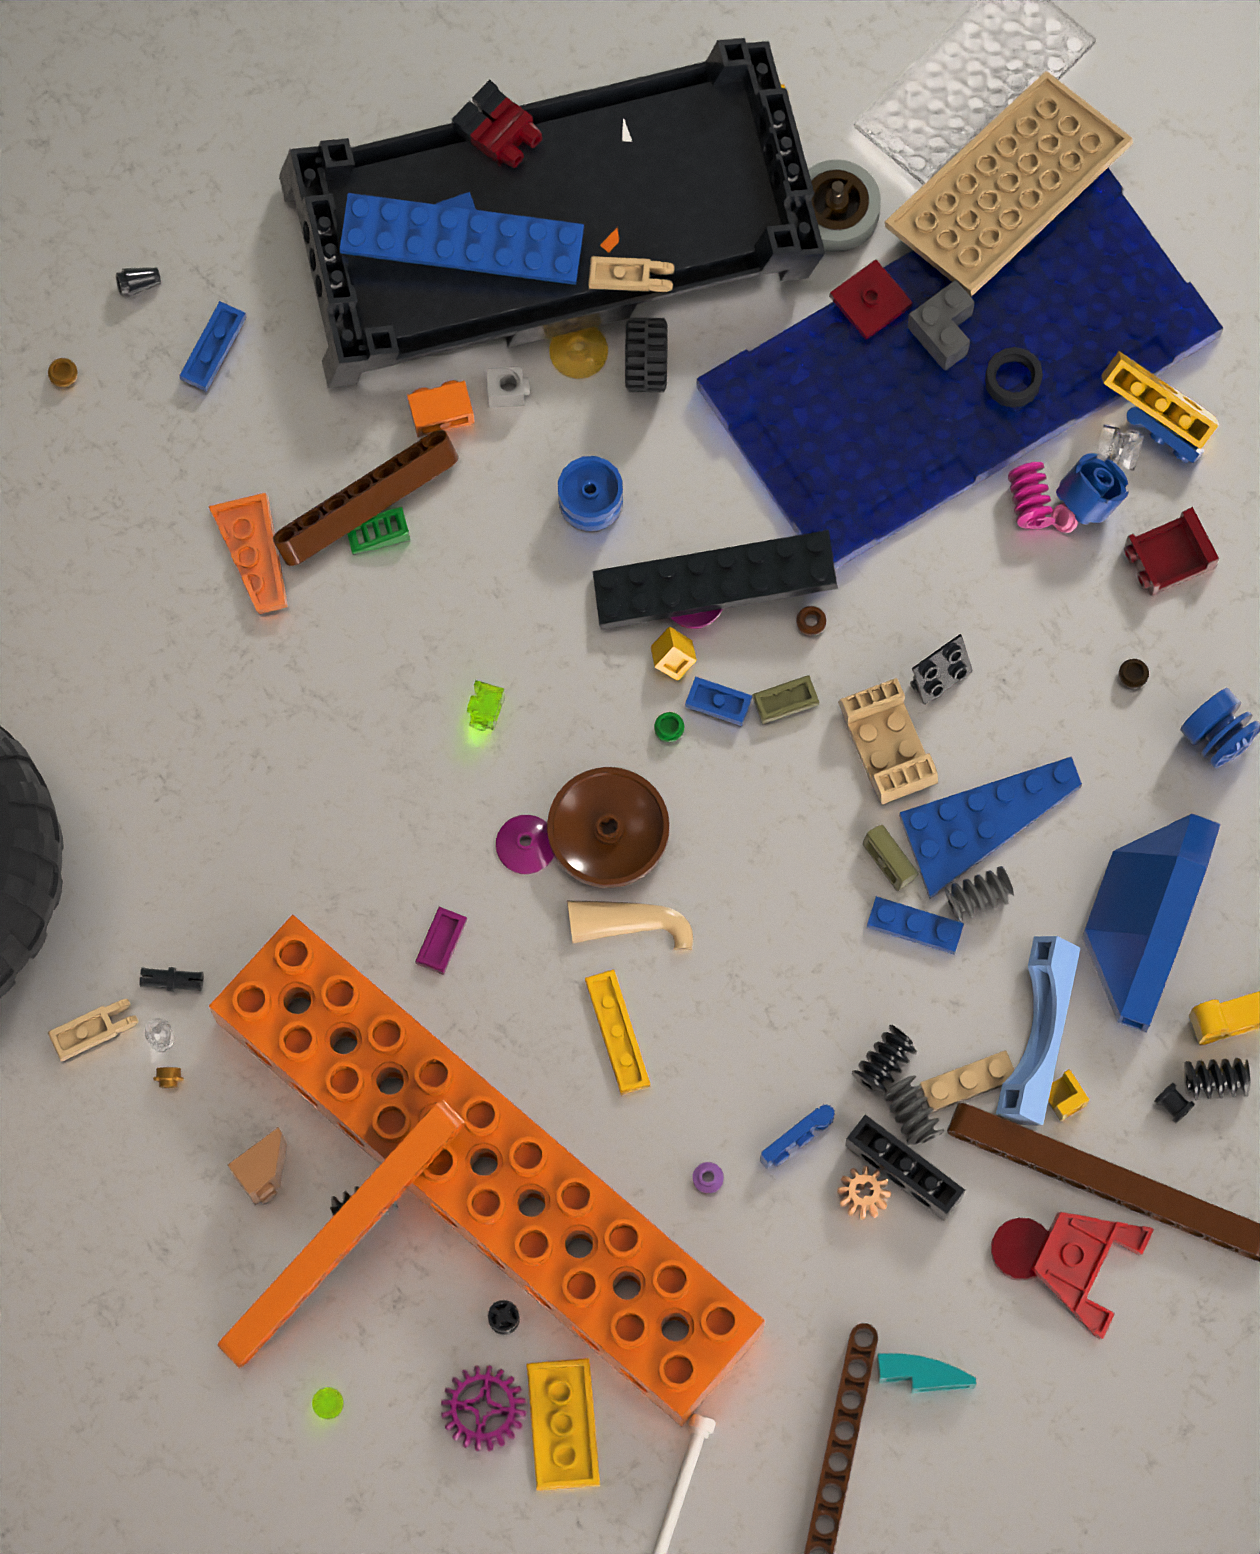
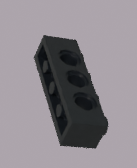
[845,1114,966,1221]

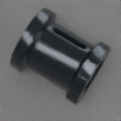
[1154,1082,1195,1124]

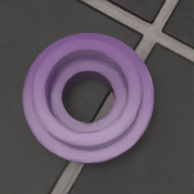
[692,1162,724,1194]

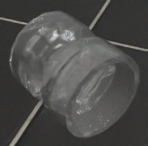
[1096,424,1144,471]

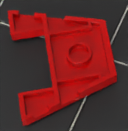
[1031,1212,1154,1339]

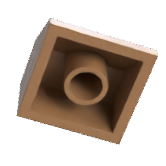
[228,1128,287,1206]

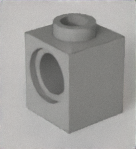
[487,367,530,407]

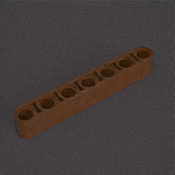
[273,430,459,566]

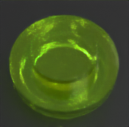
[312,1387,344,1419]

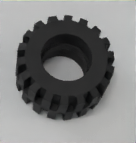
[625,317,668,392]

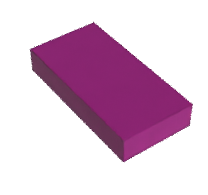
[415,906,468,975]

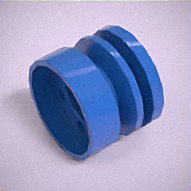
[1180,688,1260,769]

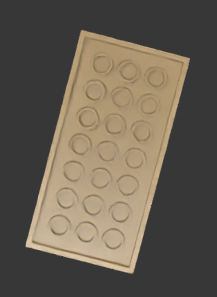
[885,71,1133,297]

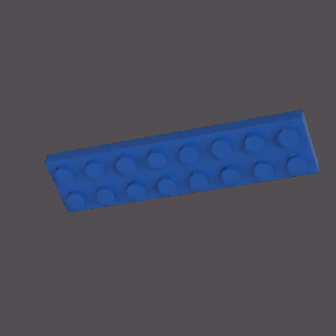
[340,193,584,285]

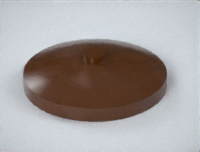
[547,767,669,888]

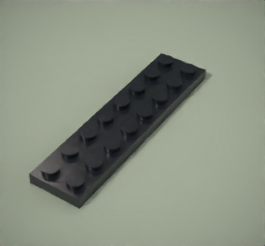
[593,530,838,630]

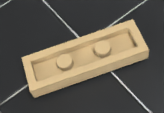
[919,1050,1014,1113]

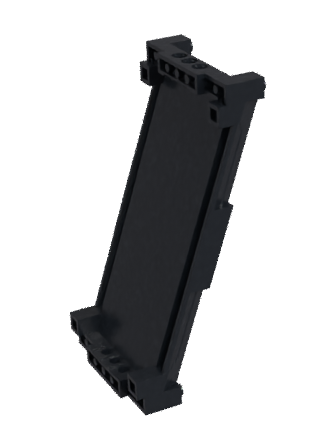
[279,38,825,388]

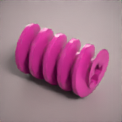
[1008,462,1055,529]

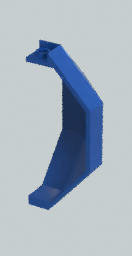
[1082,814,1221,1033]

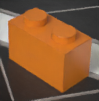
[407,380,475,438]

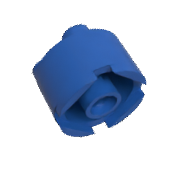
[1056,453,1129,525]

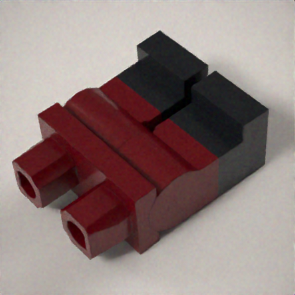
[451,79,542,168]

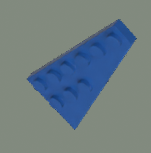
[899,756,1082,899]

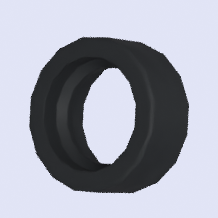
[985,347,1043,408]

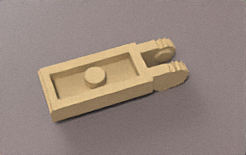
[589,256,674,292]
[47,999,139,1062]

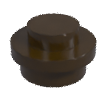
[1118,659,1149,689]

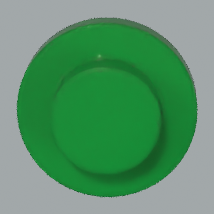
[654,712,685,742]

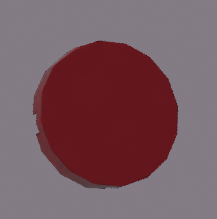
[991,1217,1048,1281]

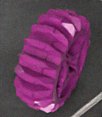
[441,1365,526,1452]

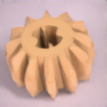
[837,1166,891,1220]

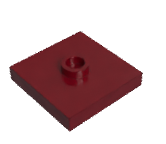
[829,259,913,340]

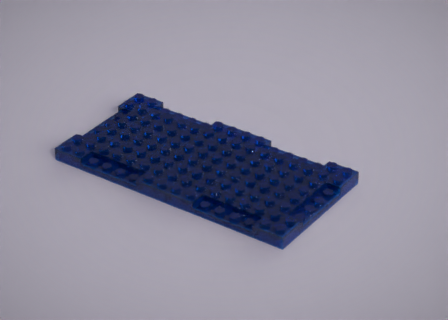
[696,168,1223,570]

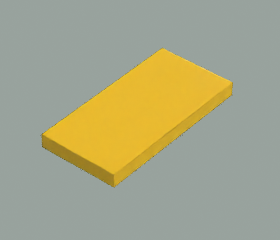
[526,1358,600,1491]

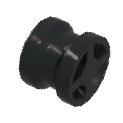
[488,1300,520,1335]

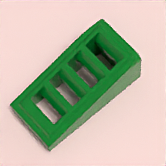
[347,507,410,555]

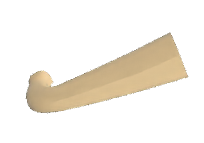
[567,900,693,950]

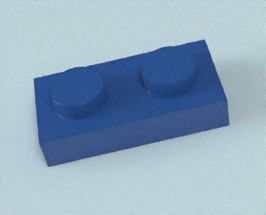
[685,676,752,726]

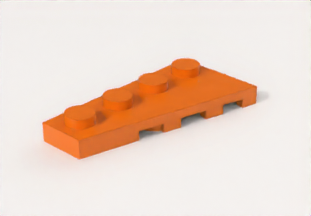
[208,493,288,614]

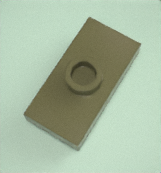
[752,675,819,724]

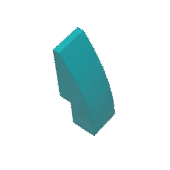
[877,1353,976,1393]

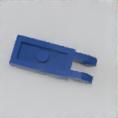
[760,1104,835,1169]

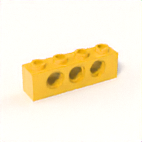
[1102,351,1219,449]

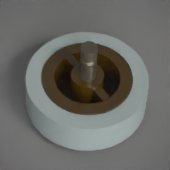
[808,160,881,251]

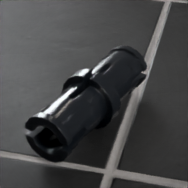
[140,967,204,992]

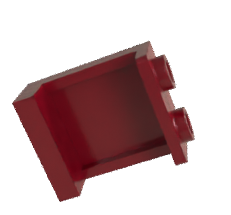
[1124,507,1219,596]

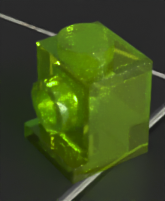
[467,680,505,731]

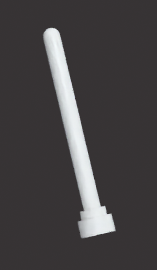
[653,1414,716,1554]

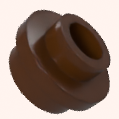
[796,606,826,636]

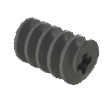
[945,866,1014,922]
[883,1075,945,1145]

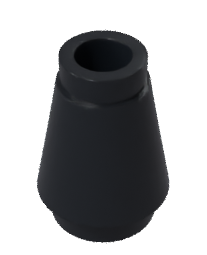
[116,267,161,297]

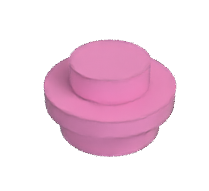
[1051,503,1078,533]

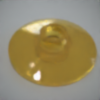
[549,327,608,379]

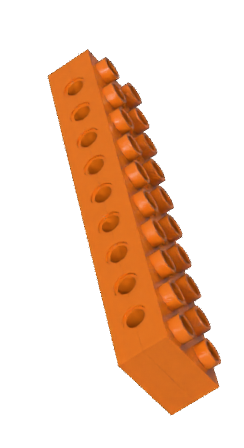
[209,914,765,1427]

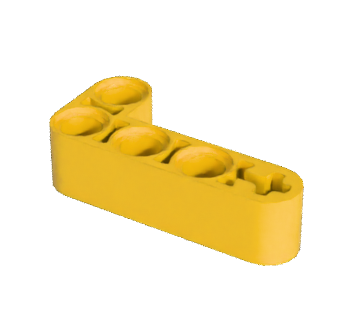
[1189,991,1260,1045]

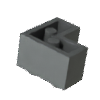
[908,280,975,371]

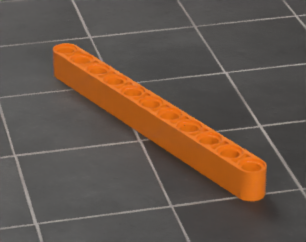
[217,1100,466,1368]

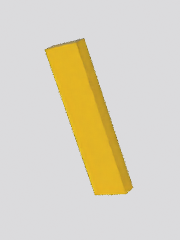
[585,969,651,1095]

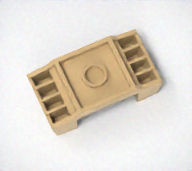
[838,678,938,805]

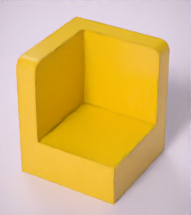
[651,626,697,681]
[1048,1069,1089,1122]

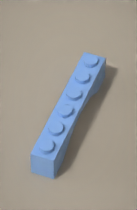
[996,936,1081,1125]

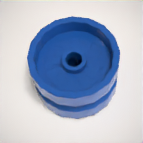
[558,456,623,531]

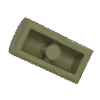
[863,825,919,891]

